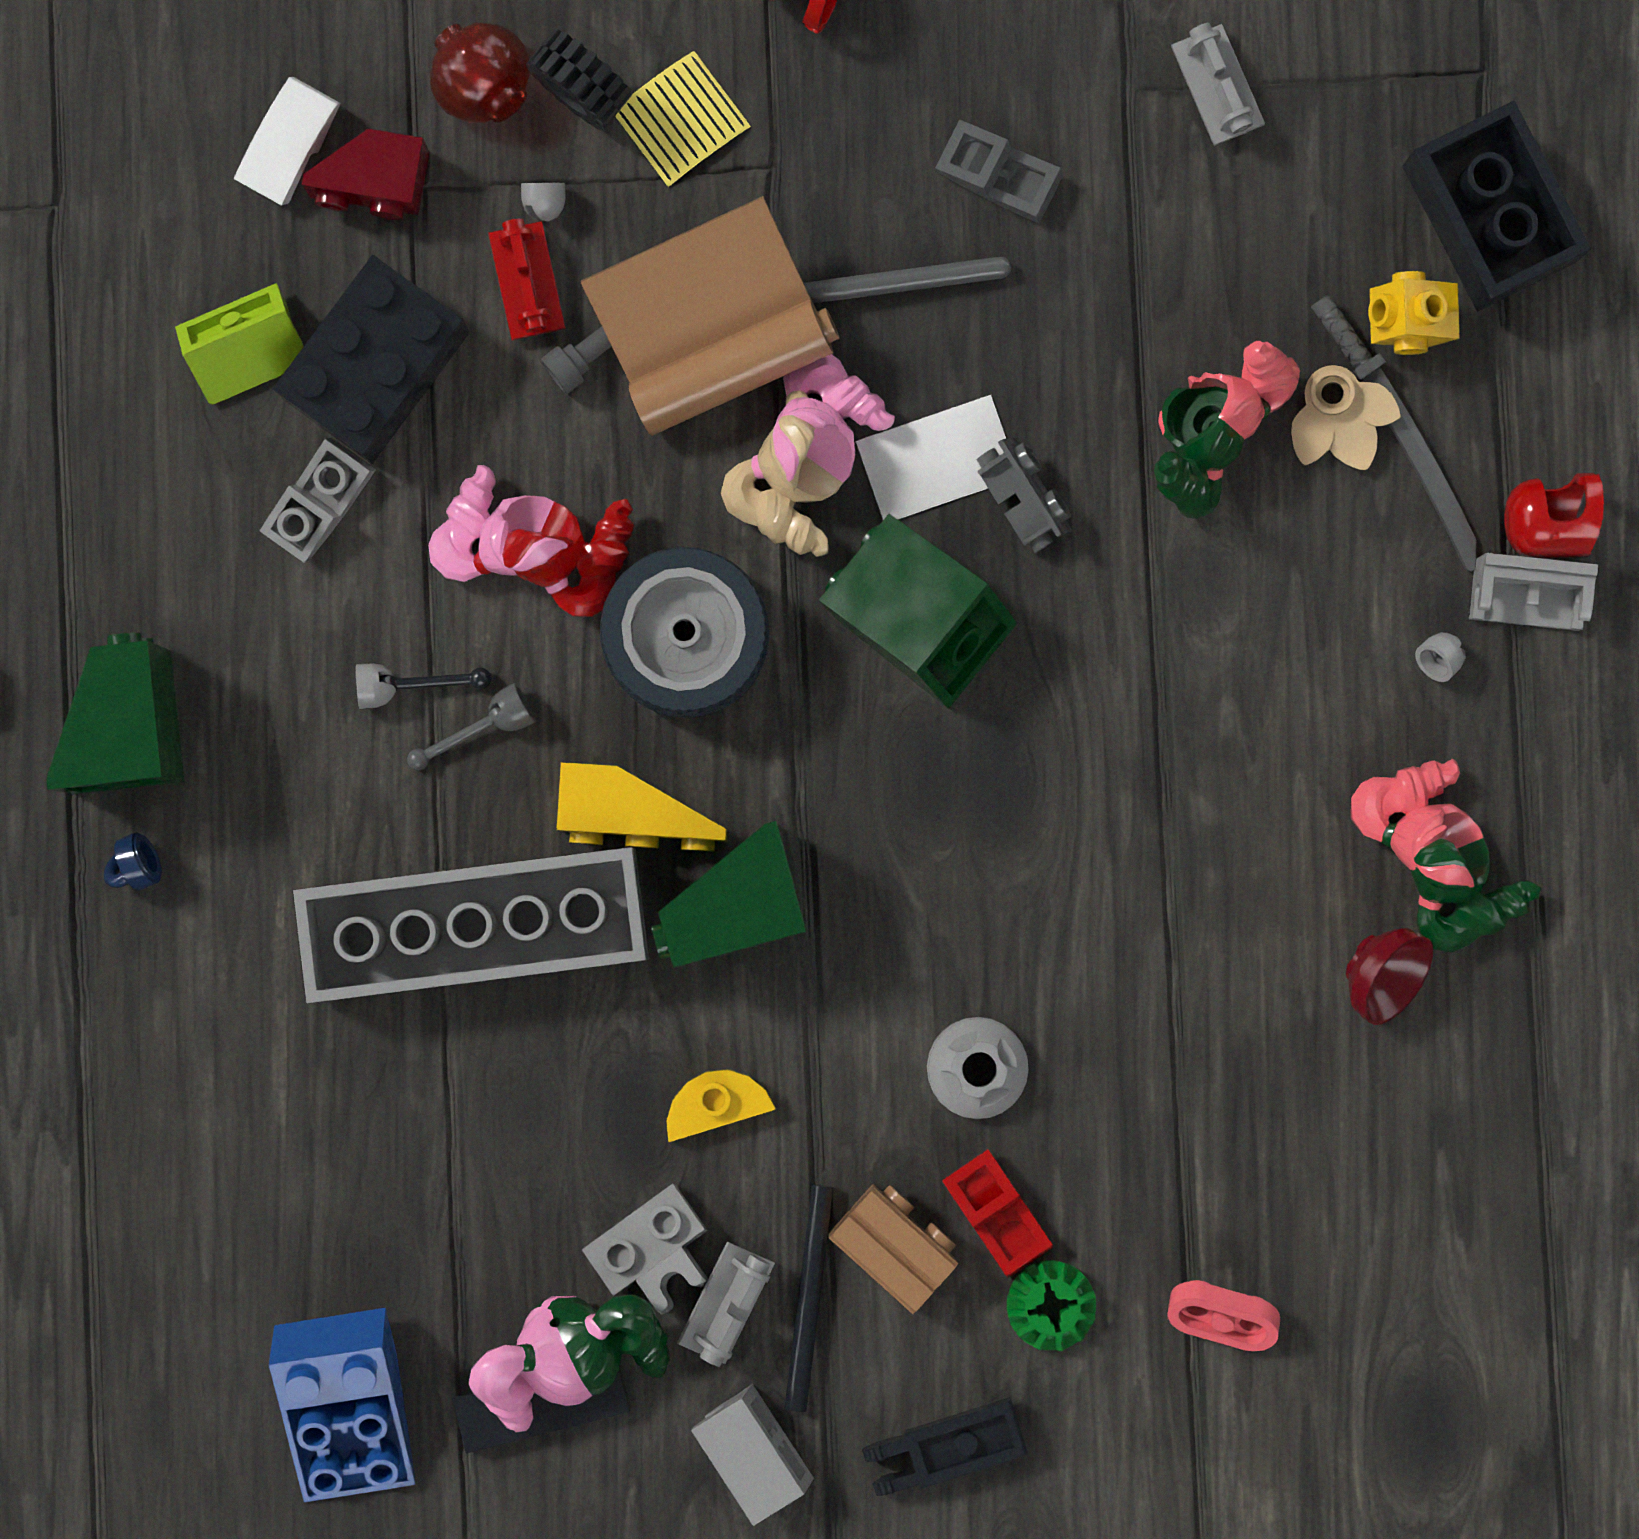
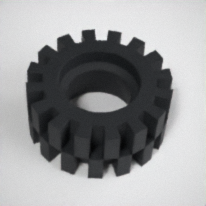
[527,29,632,130]

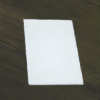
[856,395,1006,520]

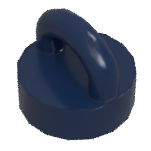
[104,832,162,891]

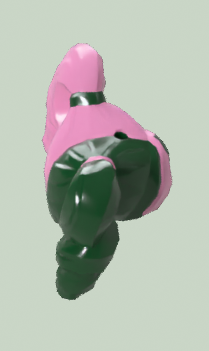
[469,1295,670,1432]

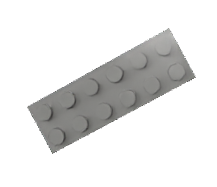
[293,847,649,1003]

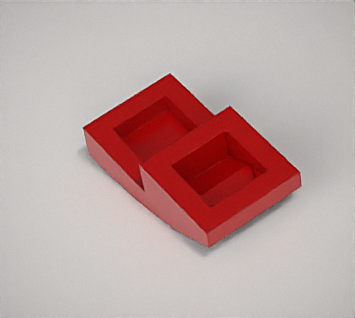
[942,1149,1054,1278]

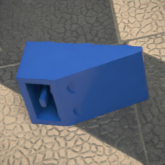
[269,1308,415,1502]

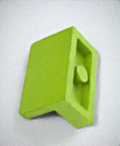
[175,283,304,404]

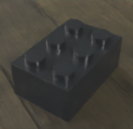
[1402,100,1591,312]
[273,254,470,464]

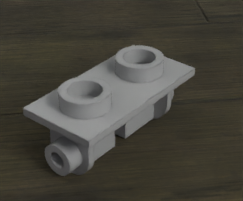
[1171,23,1265,146]
[677,1241,775,1367]

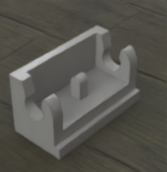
[1469,553,1598,631]
[691,1384,814,1526]

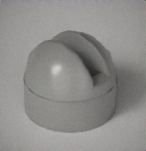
[521,183,566,221]
[1415,632,1466,682]

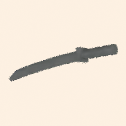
[1311,294,1476,571]

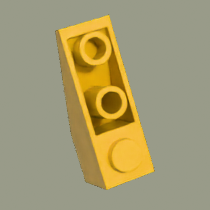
[557,762,728,852]

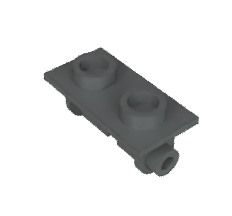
[976,438,1073,553]

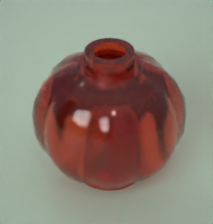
[430,22,530,123]

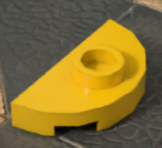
[666,1069,776,1142]

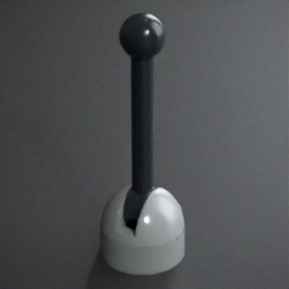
[356,663,492,709]

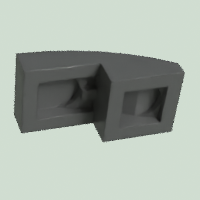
[935,119,1063,224]

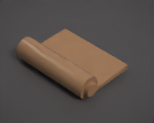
[581,196,839,436]

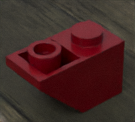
[302,129,430,220]

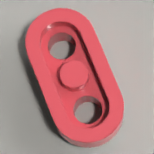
[1167,1280,1280,1351]

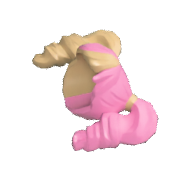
[721,354,895,557]

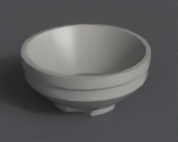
[927,1017,1029,1119]

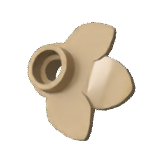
[1291,365,1401,470]

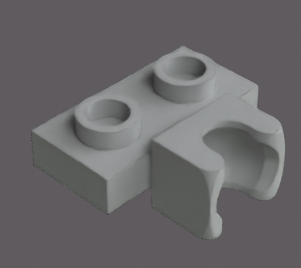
[582,1184,708,1314]

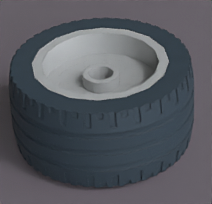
[600,547,769,718]

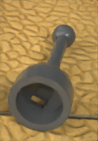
[407,683,536,771]

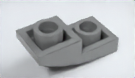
[260,438,376,563]

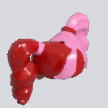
[428,465,635,617]

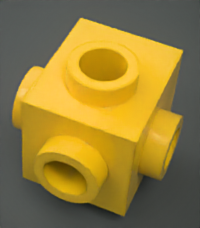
[1368,271,1459,355]

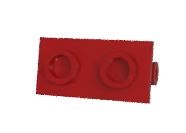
[488,218,566,341]

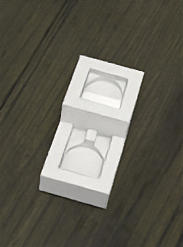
[234,77,341,206]

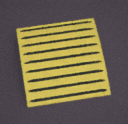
[616,51,751,187]

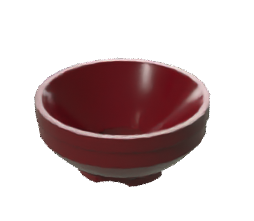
[1346,928,1433,1025]

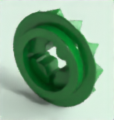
[1007,1260,1096,1351]

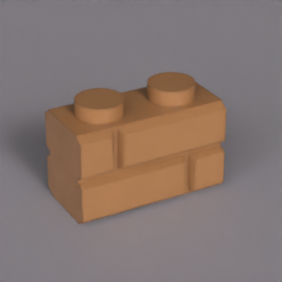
[829,1184,958,1314]

